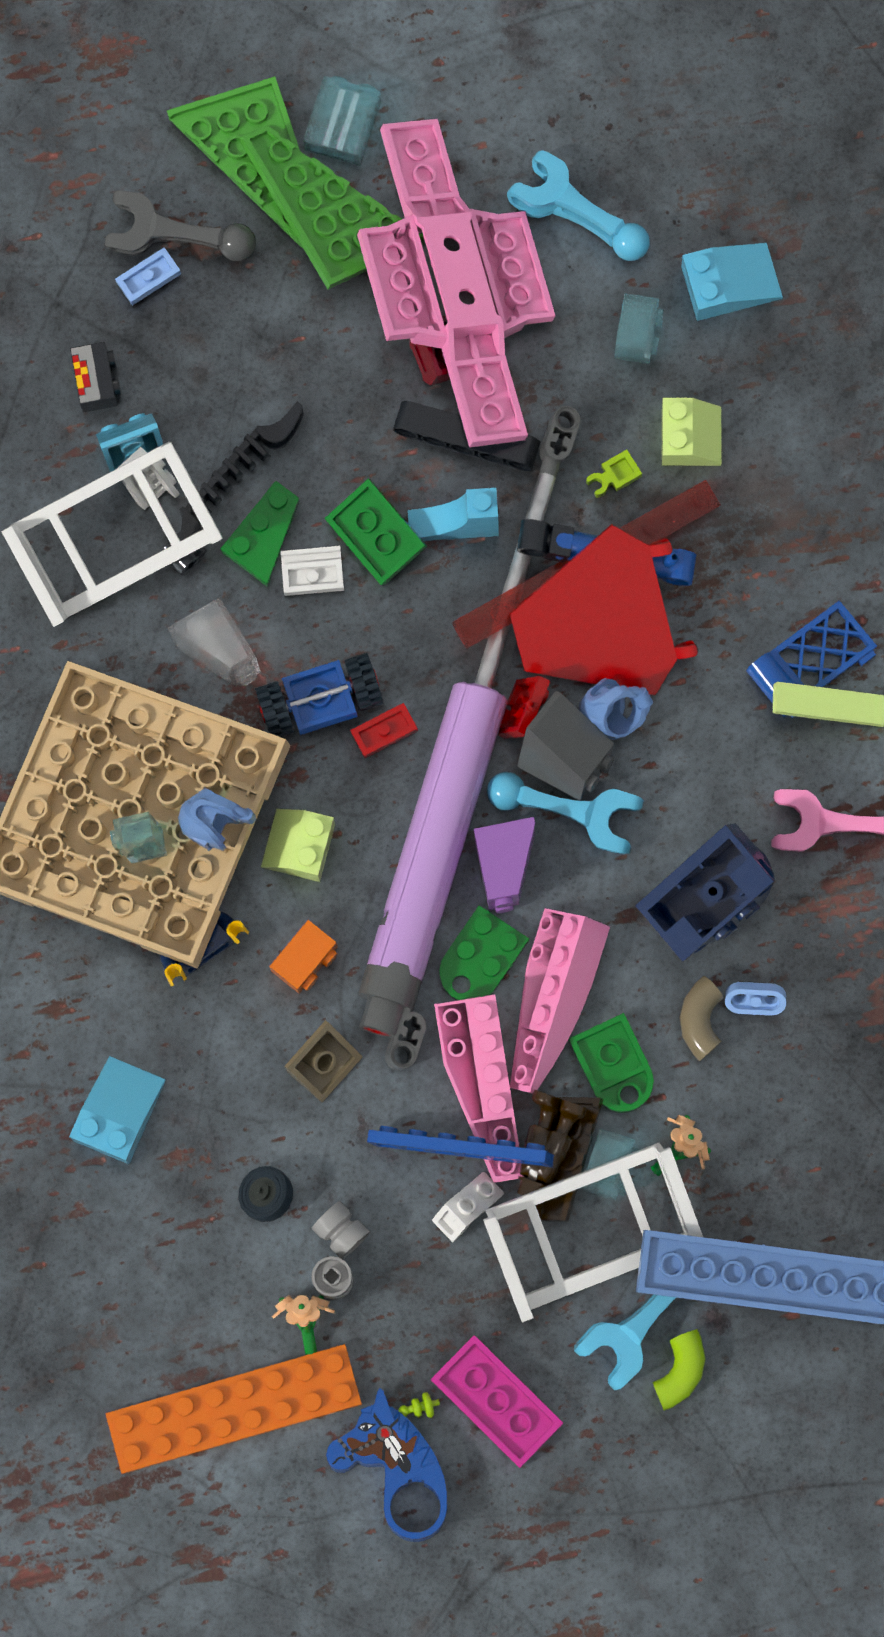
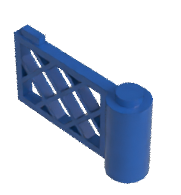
[746,600,877,719]

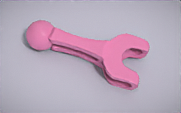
[771,789,884,852]

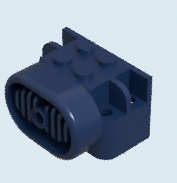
[635,823,775,962]

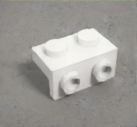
[118,447,180,510]

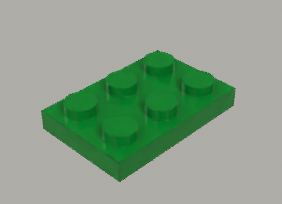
[324,479,428,586]

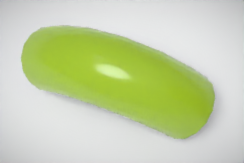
[652,1329,706,1411]

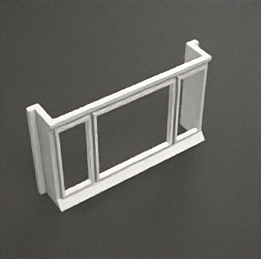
[1,442,223,627]
[483,1143,703,1322]

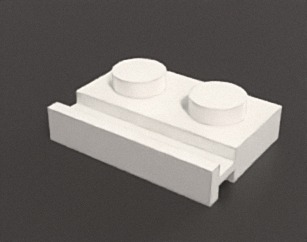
[281,546,344,596]

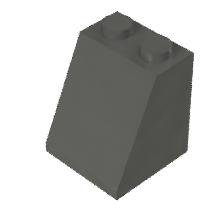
[517,691,614,800]

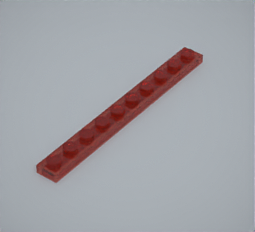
[452,480,721,649]

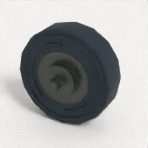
[238,1166,293,1222]

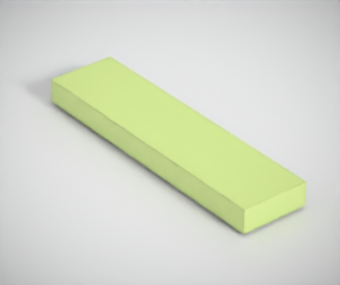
[773,682,884,727]

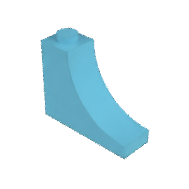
[408,488,499,541]

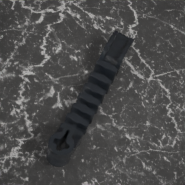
[162,401,304,575]

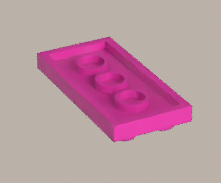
[431,1335,563,1468]

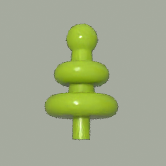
[398,1392,440,1418]

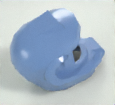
[578,678,653,740]
[178,788,256,851]

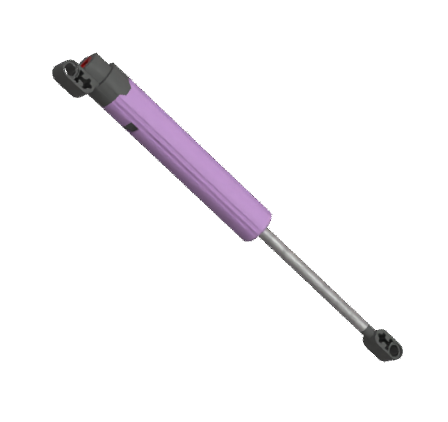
[358,406,580,1071]

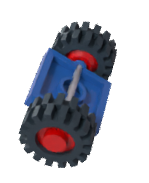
[255,653,384,737]

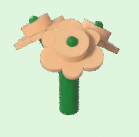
[651,1115,711,1176]
[272,1295,335,1355]

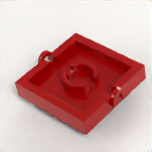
[498,676,550,739]

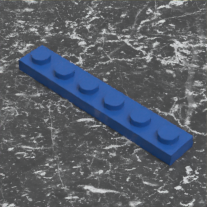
[367,1126,554,1167]

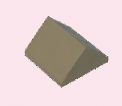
[285,1020,363,1102]

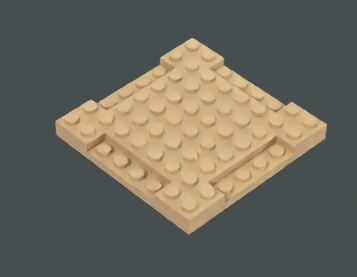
[0,661,291,969]

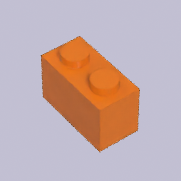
[269,920,338,994]

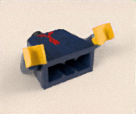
[160,911,249,986]

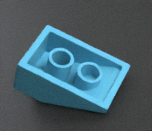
[681,243,783,321]
[96,413,163,472]
[69,1056,166,1164]

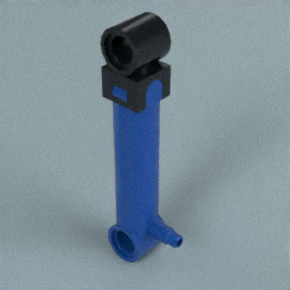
[517,519,697,586]

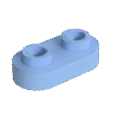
[725,982,786,1015]

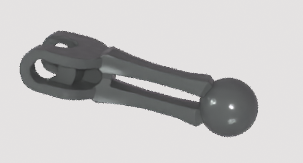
[104,190,256,261]

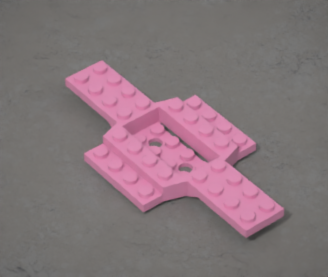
[357,119,556,448]

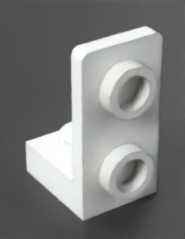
[432,1172,504,1243]

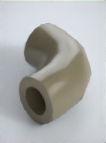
[680,976,724,1062]

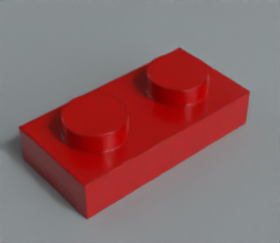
[350,703,418,758]

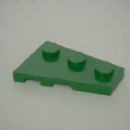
[220,481,300,587]

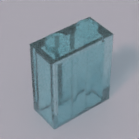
[303,76,381,166]

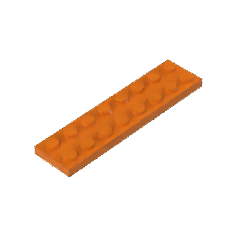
[105,1344,362,1474]

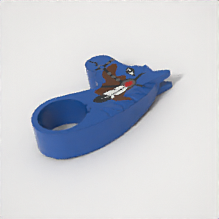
[326,1388,447,1542]

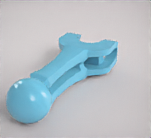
[507,150,650,261]
[487,772,644,855]
[574,1294,677,1390]

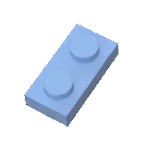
[115,247,181,306]

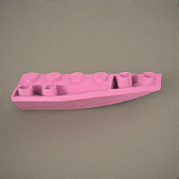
[510,908,610,1094]
[434,994,522,1183]

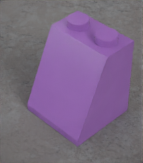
[474,817,535,913]

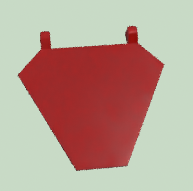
[509,524,698,695]

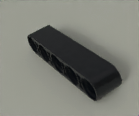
[393,401,541,471]

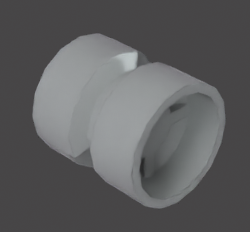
[312,1201,370,1260]
[311,1256,354,1300]

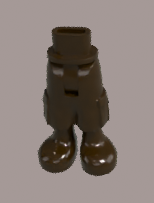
[517,1090,587,1195]

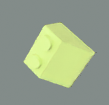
[662,398,722,466]
[261,809,335,882]

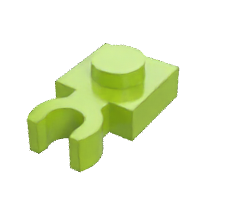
[586,449,642,498]

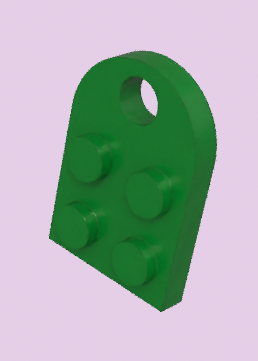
[439,905,529,1000]
[568,1013,654,1113]

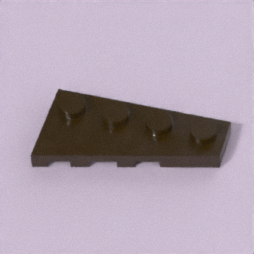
[536,1097,604,1222]

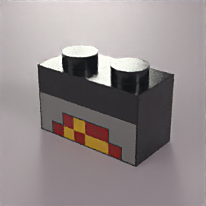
[70,341,121,413]

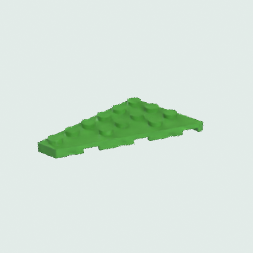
[167,76,302,247]
[240,125,425,289]

